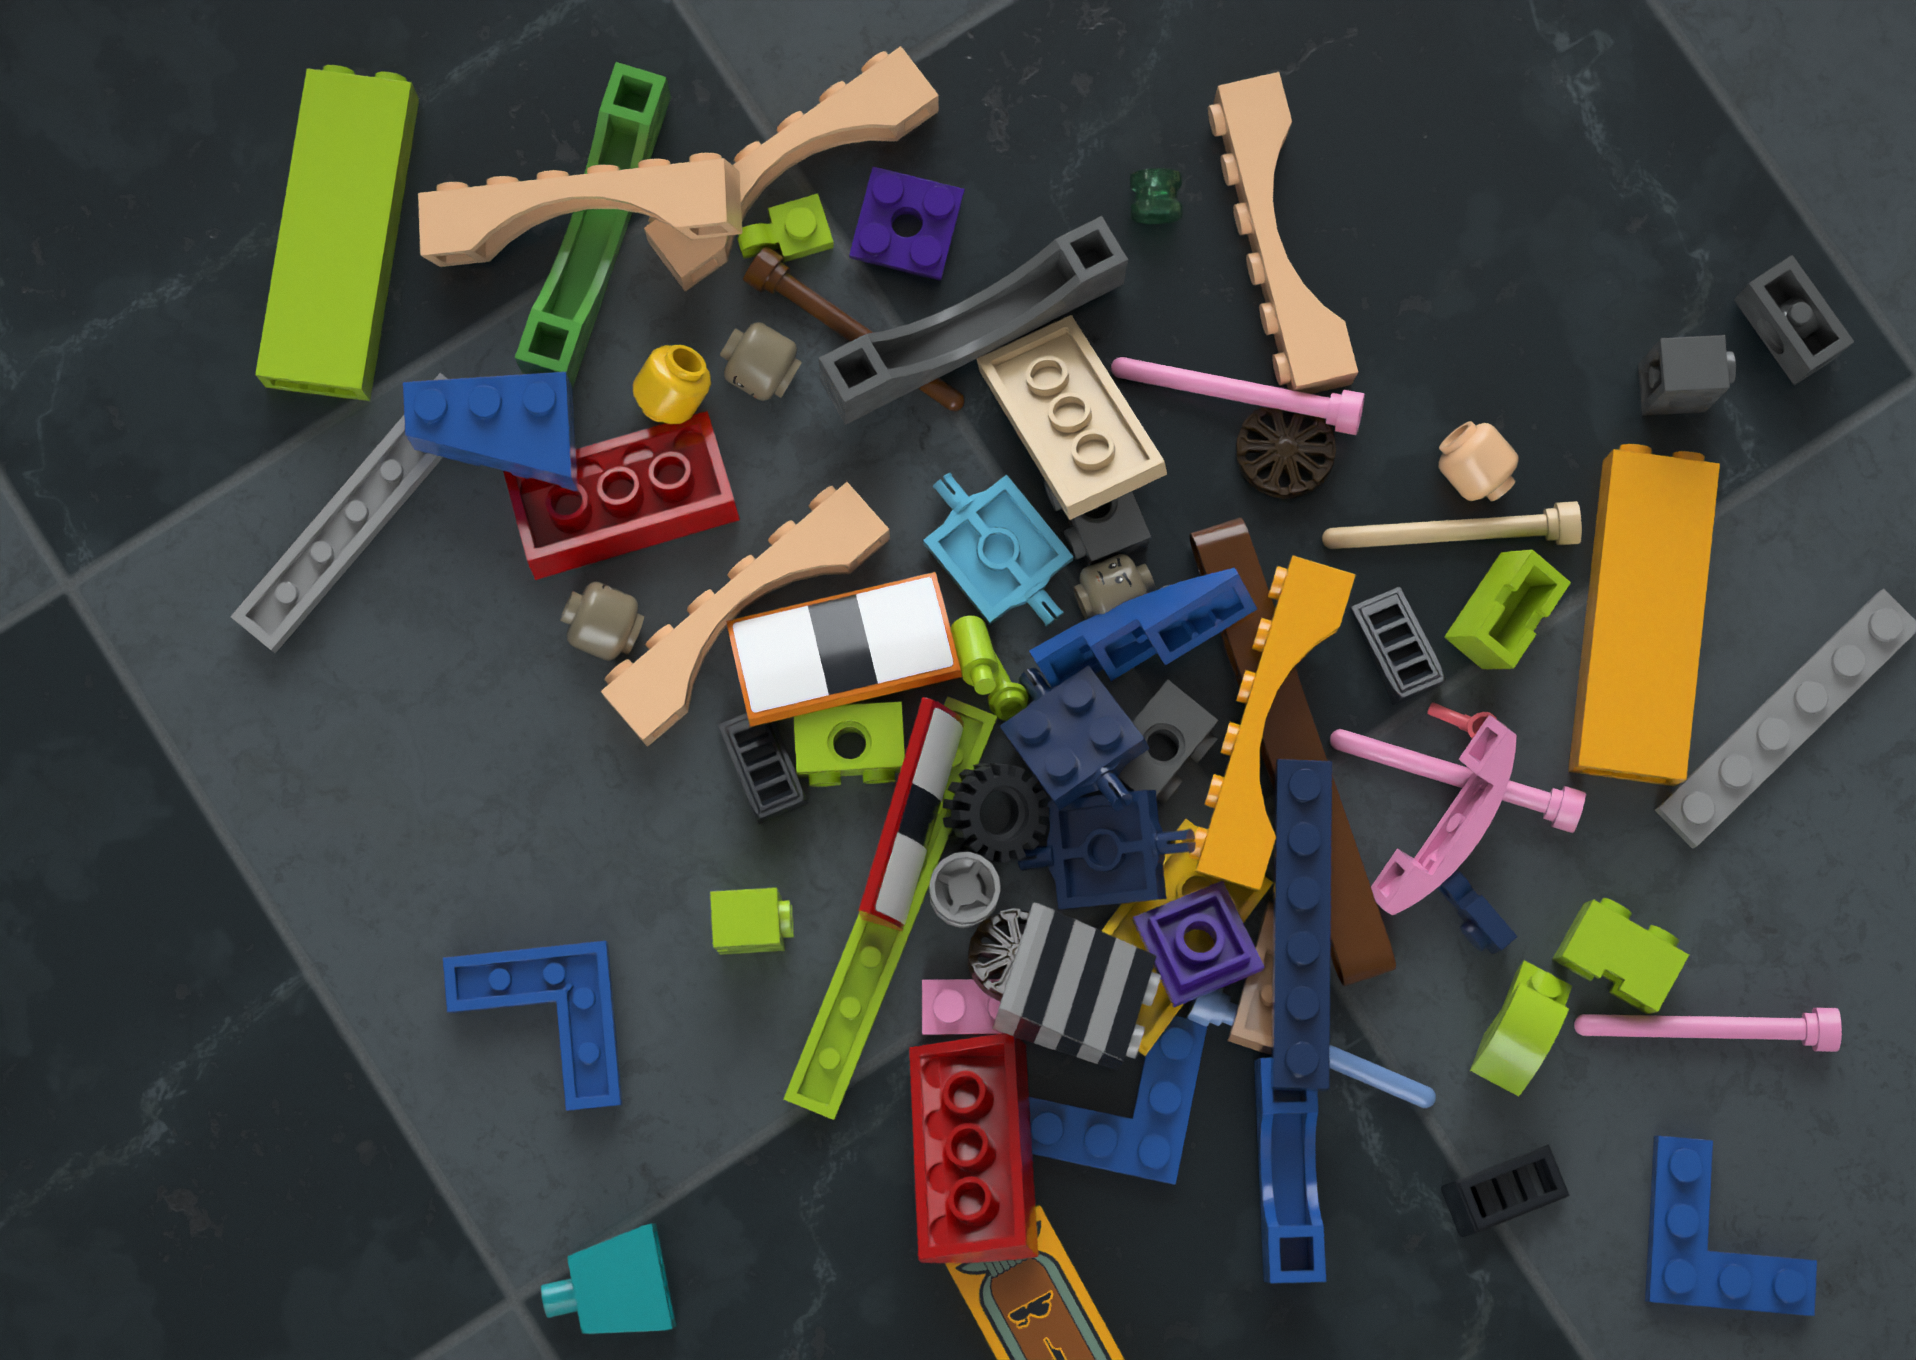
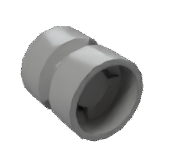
[929,852,1001,928]

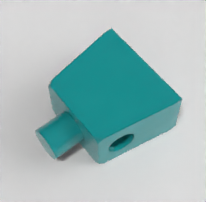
[541,1223,676,1334]

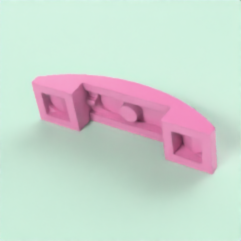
[1371,715,1517,916]

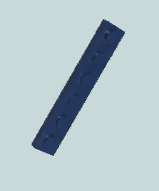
[1271,759,1332,1092]

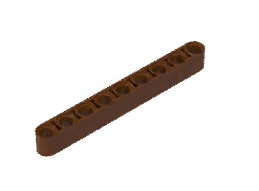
[1189,517,1396,986]

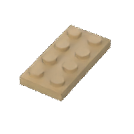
[977,315,1167,520]

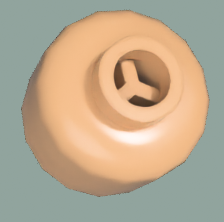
[1438,421,1518,501]

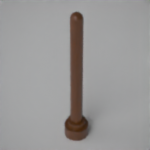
[743,246,965,411]

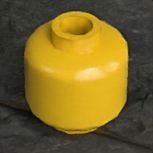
[633,345,711,424]

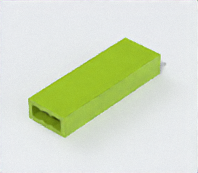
[255,65,419,401]

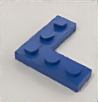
[443,941,623,1111]
[1029,1016,1207,1185]
[1645,1136,1817,1316]

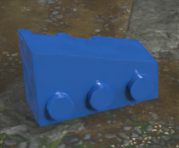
[403,372,578,491]

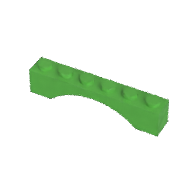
[515,62,671,389]

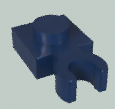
[1437,869,1518,954]

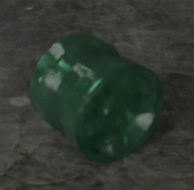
[1130,168,1183,224]

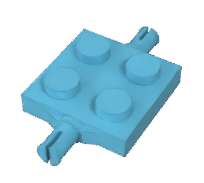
[923,473,1074,627]

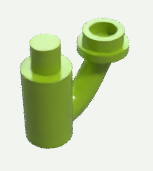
[950,616,1029,721]

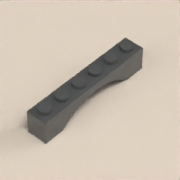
[819,216,1128,425]

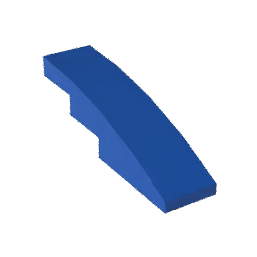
[1029,568,1258,687]

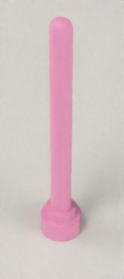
[1111,357,1365,435]
[1330,729,1586,833]
[1574,1008,1842,1052]

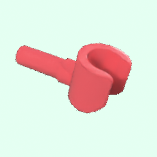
[1427,702,1497,739]

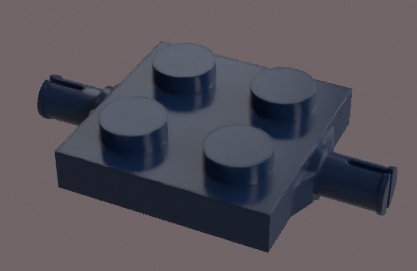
[1000,665,1150,811]
[1018,790,1196,910]

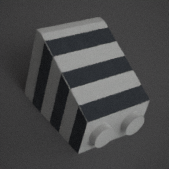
[992,903,1161,1071]

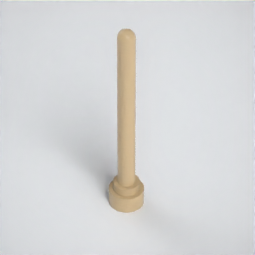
[1322,501,1582,549]

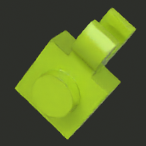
[737,193,834,263]

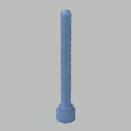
[1186,987,1436,1108]

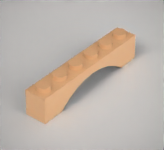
[644,46,938,291]
[1208,72,1358,394]
[418,153,742,267]
[601,482,890,747]

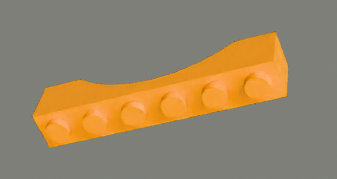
[1188,555,1356,891]

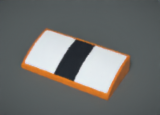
[726,572,962,727]

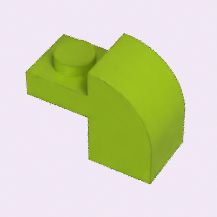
[1470,960,1572,1096]

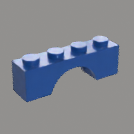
[1254,1058,1326,1283]

